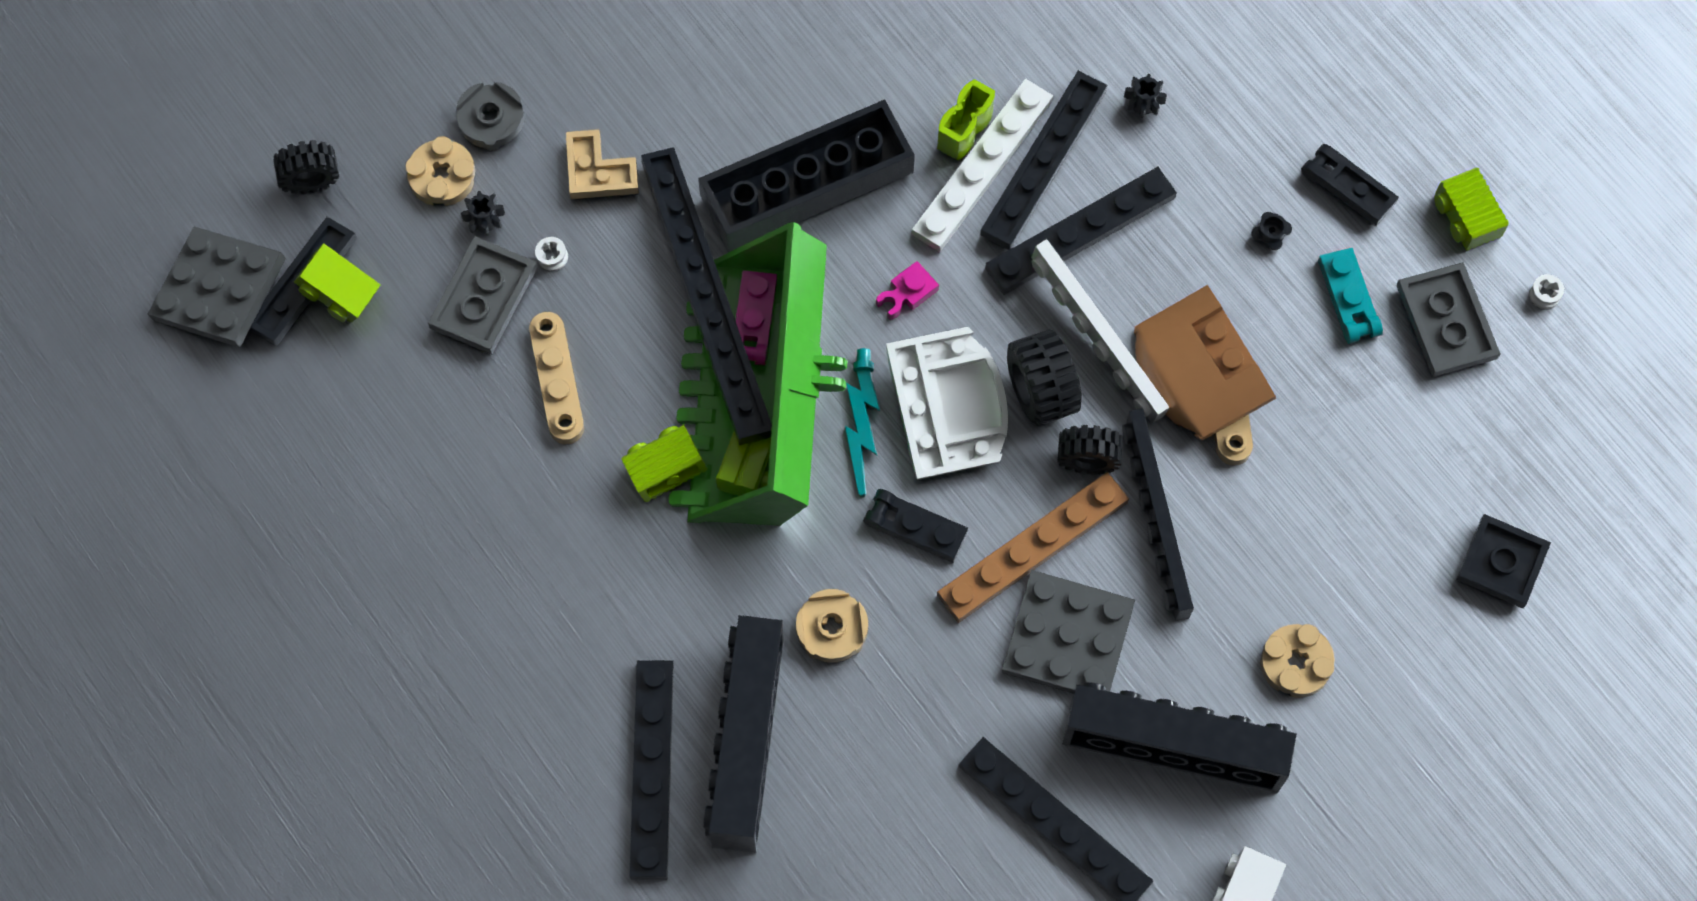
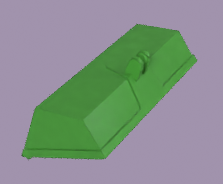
[669,222,848,526]

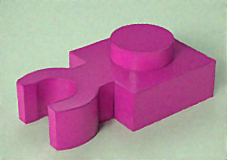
[876,261,939,320]

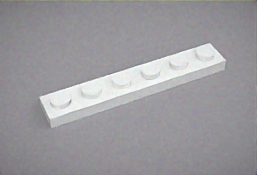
[912,78,1053,252]
[1031,239,1169,424]

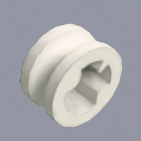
[535,237,568,271]
[1529,274,1564,309]

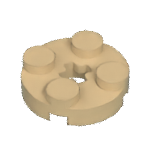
[406,136,475,206]
[796,589,868,662]
[1260,624,1335,698]

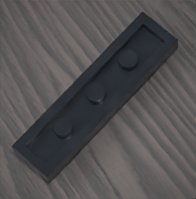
[249,217,357,346]

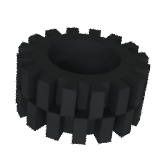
[273,140,339,194]
[1057,425,1123,474]

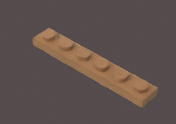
[937,472,1129,623]

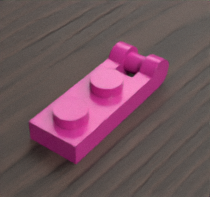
[736,270,777,366]

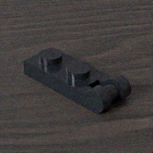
[1301,144,1399,226]
[863,489,968,563]

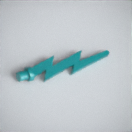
[845,348,881,497]

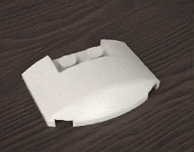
[886,327,1008,480]

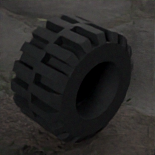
[1007,329,1082,426]

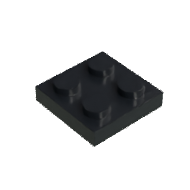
[1456,514,1551,608]

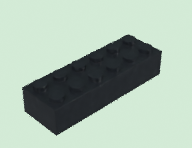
[698,99,915,252]
[703,615,784,853]
[1062,682,1297,793]

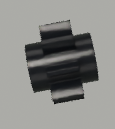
[1124,74,1167,118]
[461,191,505,236]

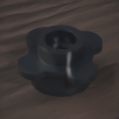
[1251,212,1292,250]

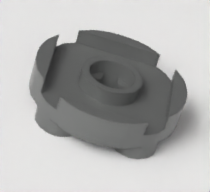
[456,82,525,151]

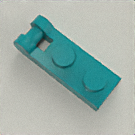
[1318,247,1383,344]

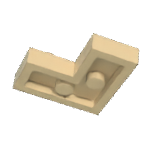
[566,129,639,199]

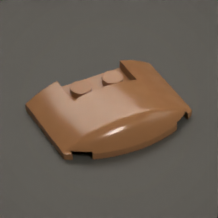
[1134,285,1276,441]

